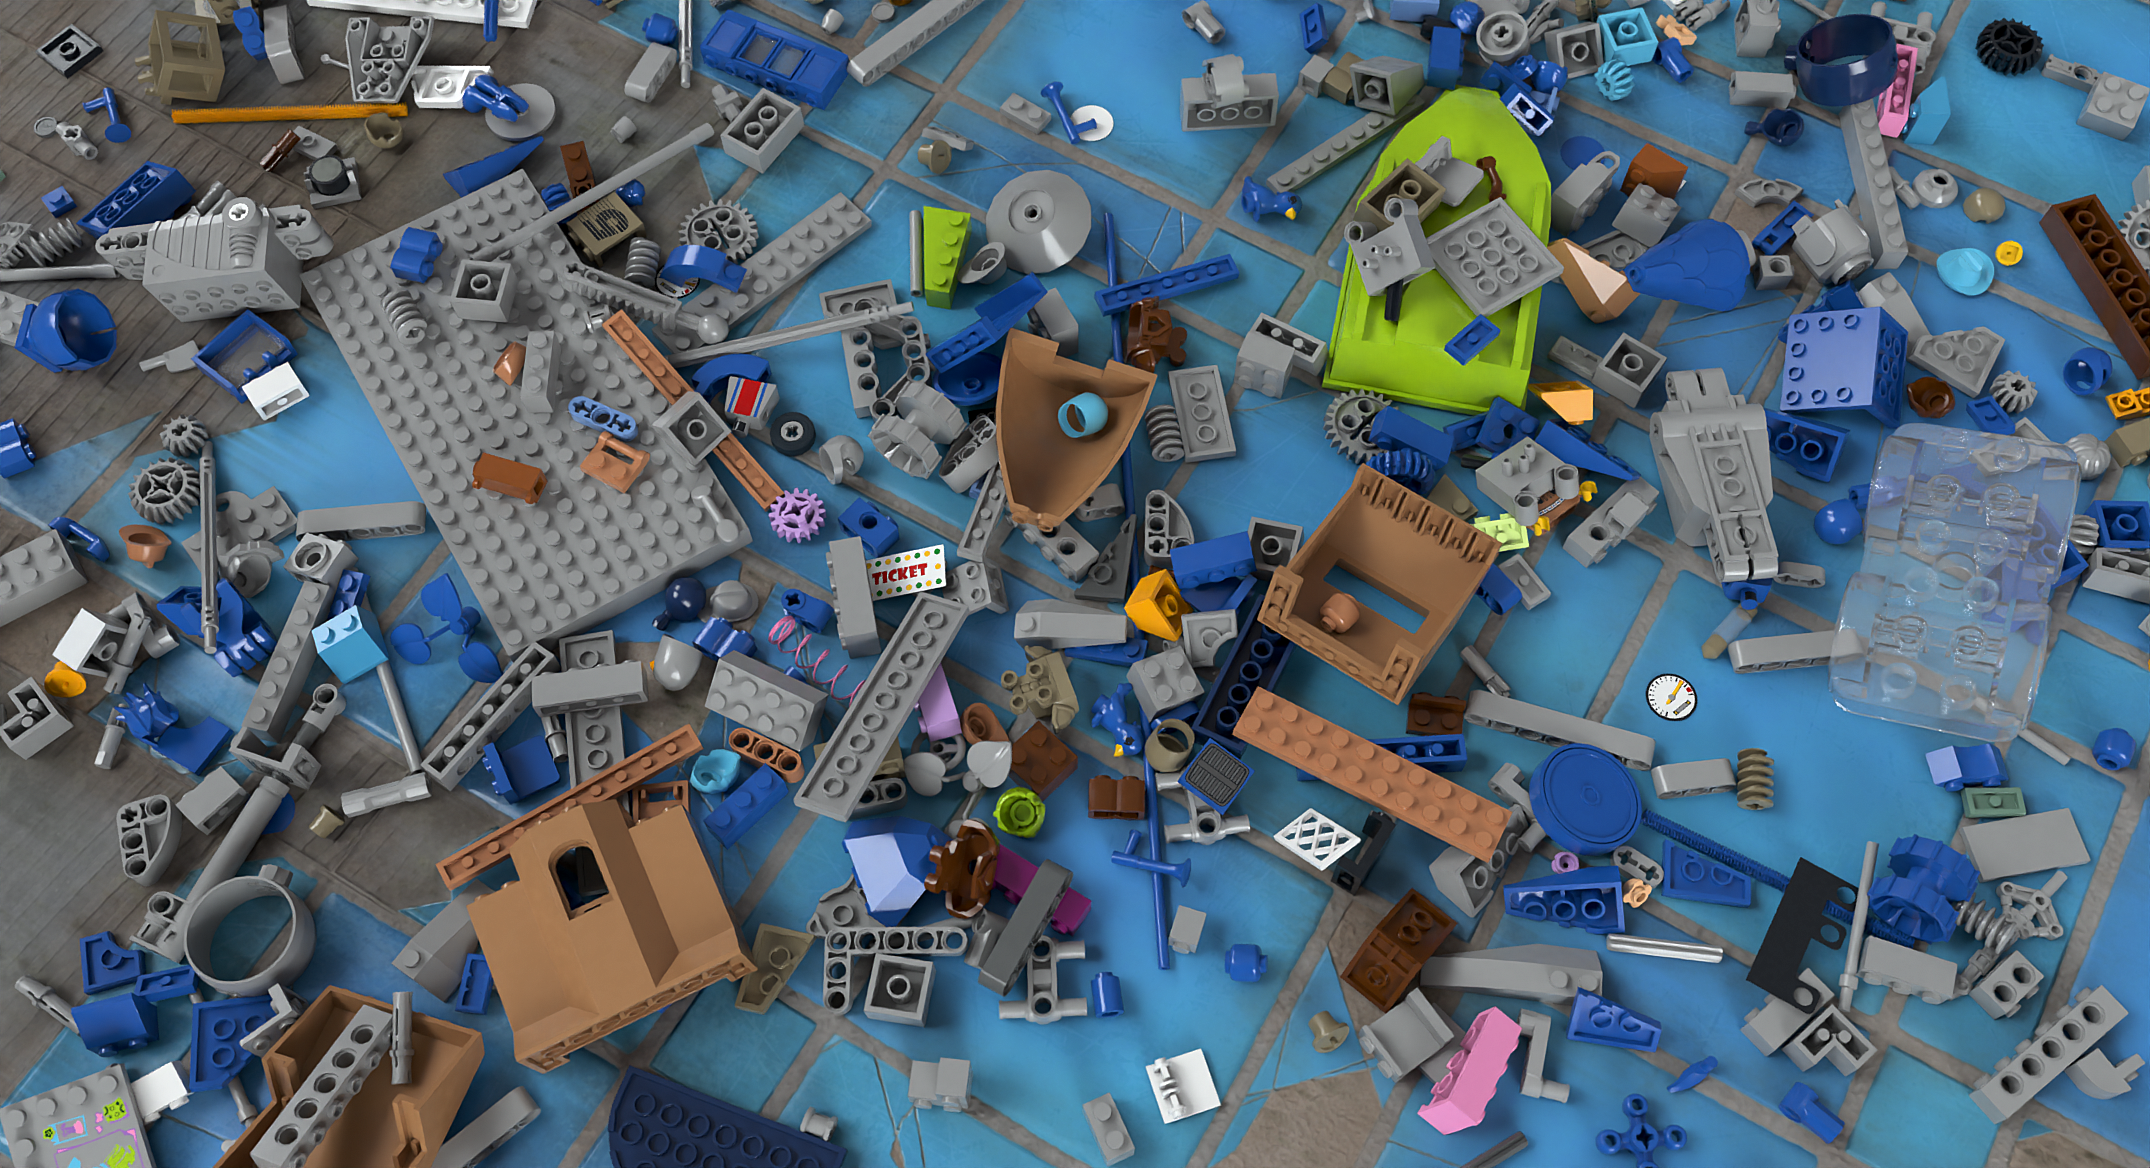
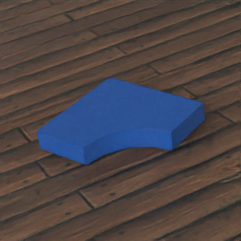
[152,716,234,776]
[80,931,146,995]

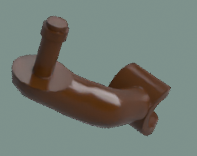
[1476,156,1507,202]

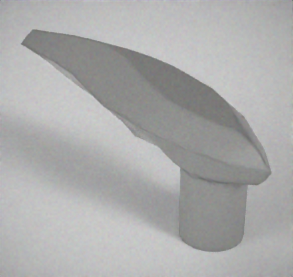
[1355,0,1374,23]
[1530,18,1564,45]

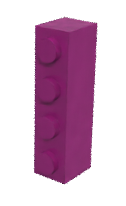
[991,844,1091,937]

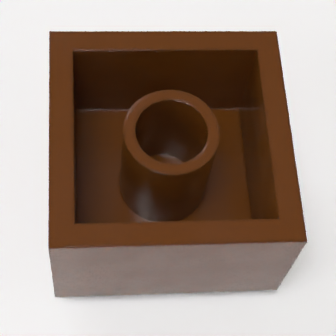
[1008,720,1078,802]

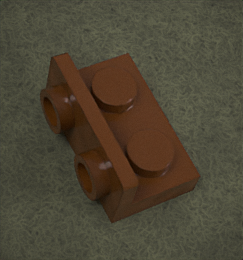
[1406,692,1466,736]

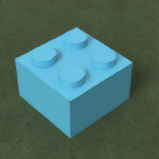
[1596,8,1658,66]

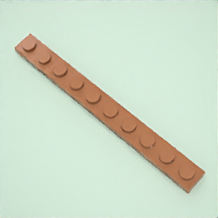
[602,309,785,512]
[436,724,703,891]

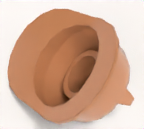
[119,524,172,568]

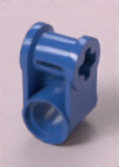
[781,589,834,634]

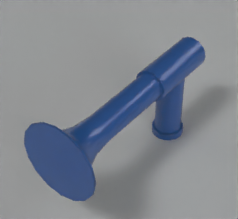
[1041,81,1097,144]
[82,88,132,143]
[1111,830,1191,887]

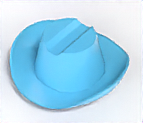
[1936,248,1994,296]

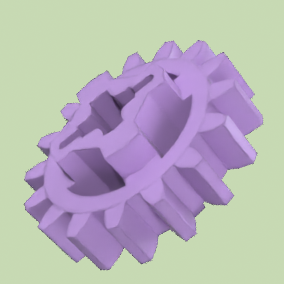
[769,488,826,543]

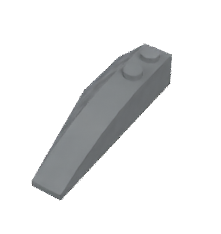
[1420,944,1602,1006]

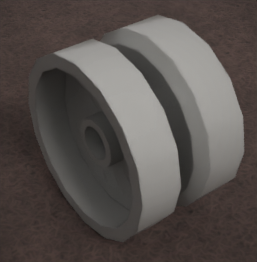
[1476,10,1531,68]

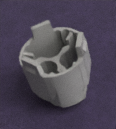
[1792,199,1874,286]

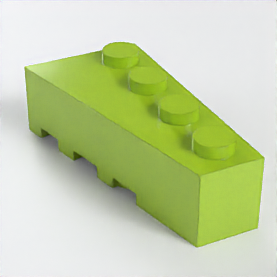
[923,206,972,310]

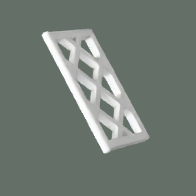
[1274,808,1361,871]

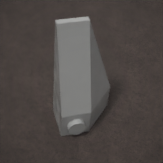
[1858,272,1930,371]
[391,878,495,1004]

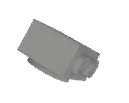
[283,533,359,593]

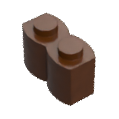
[1088,775,1145,820]

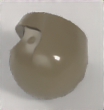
[1145,719,1195,772]

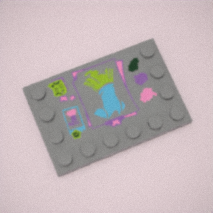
[0,1063,157,1168]

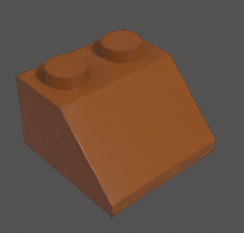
[1620,143,1689,199]

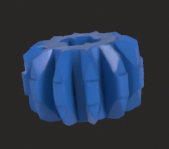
[541,183,577,226]

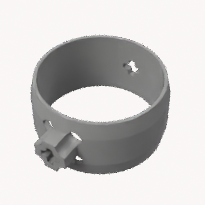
[183,864,317,998]

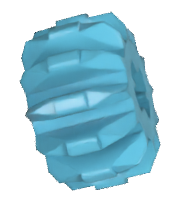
[1595,59,1635,101]

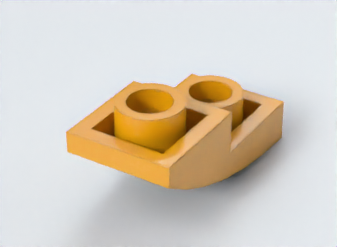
[2105,387,2150,420]

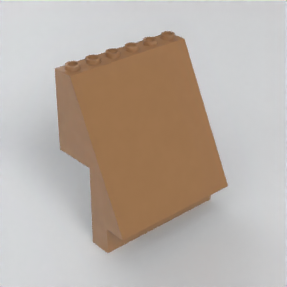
[212,985,485,1168]

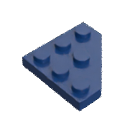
[189,994,277,1092]

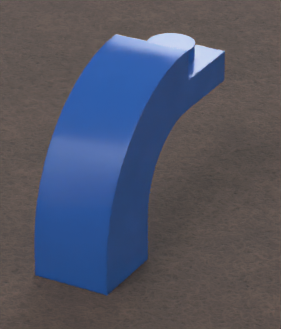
[659,245,747,293]
[691,354,772,405]

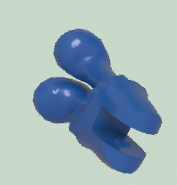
[462,74,529,122]

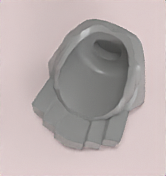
[218,541,285,598]

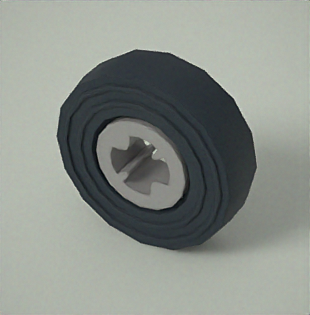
[770,412,816,457]

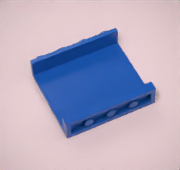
[925,272,1048,374]

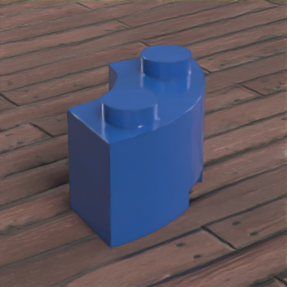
[1925,743,2009,792]

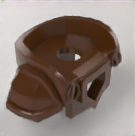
[1126,296,1187,373]
[924,819,1000,919]

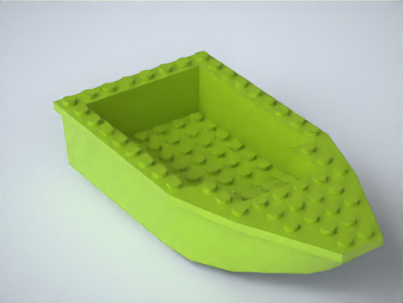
[1322,84,1551,415]

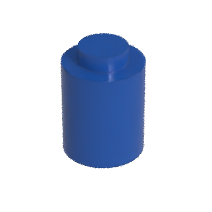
[1090,972,1124,1018]

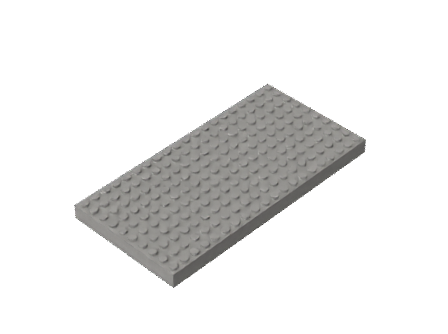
[299,169,753,663]

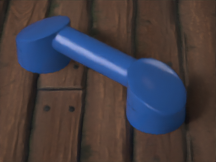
[48,517,110,563]

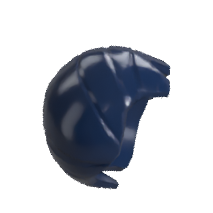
[1744,108,1804,146]
[652,577,706,631]

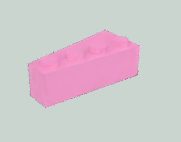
[1417,1007,1522,1135]

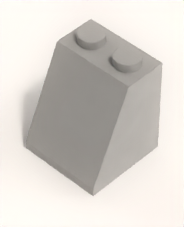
[1350,55,1425,115]

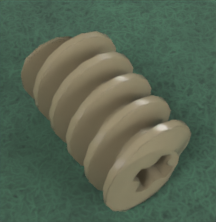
[1737,748,1774,810]

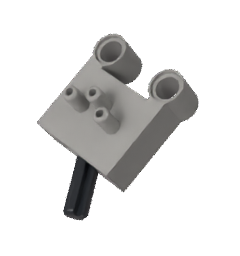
[1461,436,1579,526]

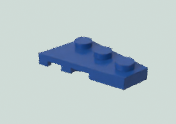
[1661,839,1751,908]
[1566,987,1662,1052]

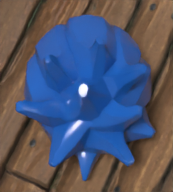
[114,682,179,747]

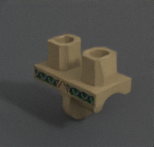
[1574,0,1612,23]

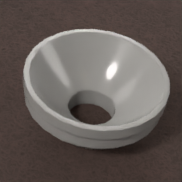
[1912,169,1958,208]

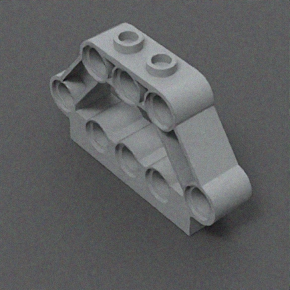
[841,297,935,423]

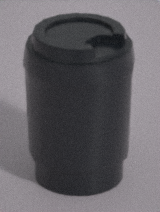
[1420,16,1456,39]

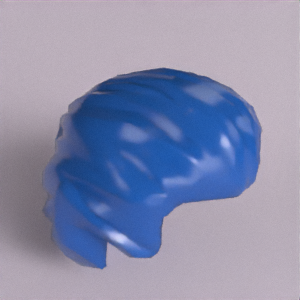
[1450,1,1485,37]

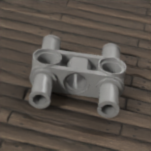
[1862,2,1936,74]
[1155,763,1250,845]
[999,935,1087,1025]

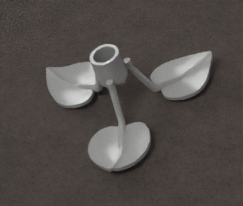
[903,741,1012,863]

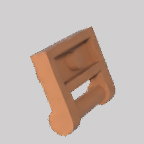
[580,431,650,494]

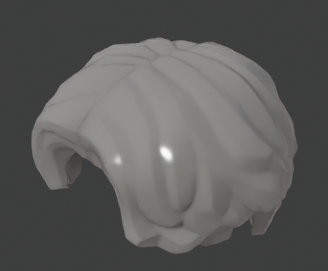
[2060,434,2111,480]

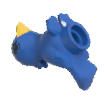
[1241,176,1302,222]
[1091,683,1144,757]

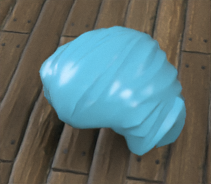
[690,749,741,794]

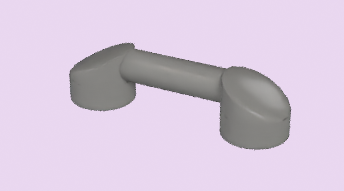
[691,485,740,546]

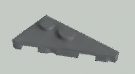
[1074,514,1138,603]

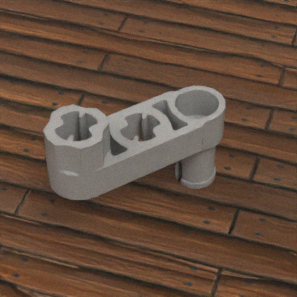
[104,592,181,659]
[1488,762,1548,853]
[1516,1008,1570,1103]

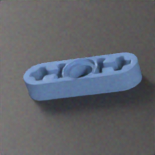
[568,396,638,442]

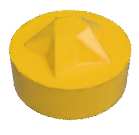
[1995,241,2023,266]

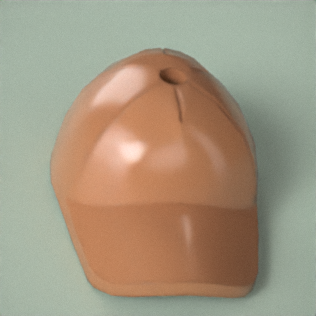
[959,703,1009,745]

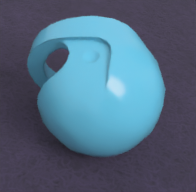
[1058,392,1108,438]

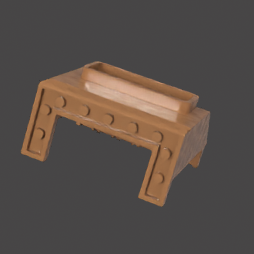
[1257,463,1503,705]

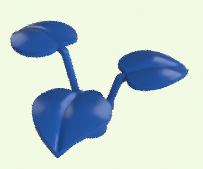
[390,573,504,683]

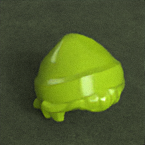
[993,787,1045,838]

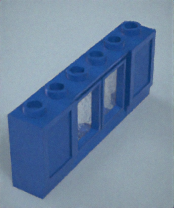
[700,9,849,110]

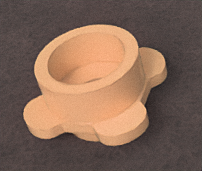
[1622,878,1652,908]

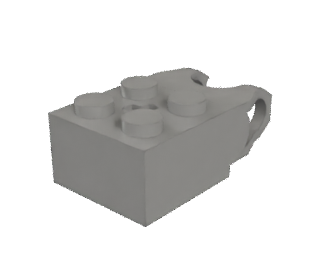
[1550,151,1620,237]

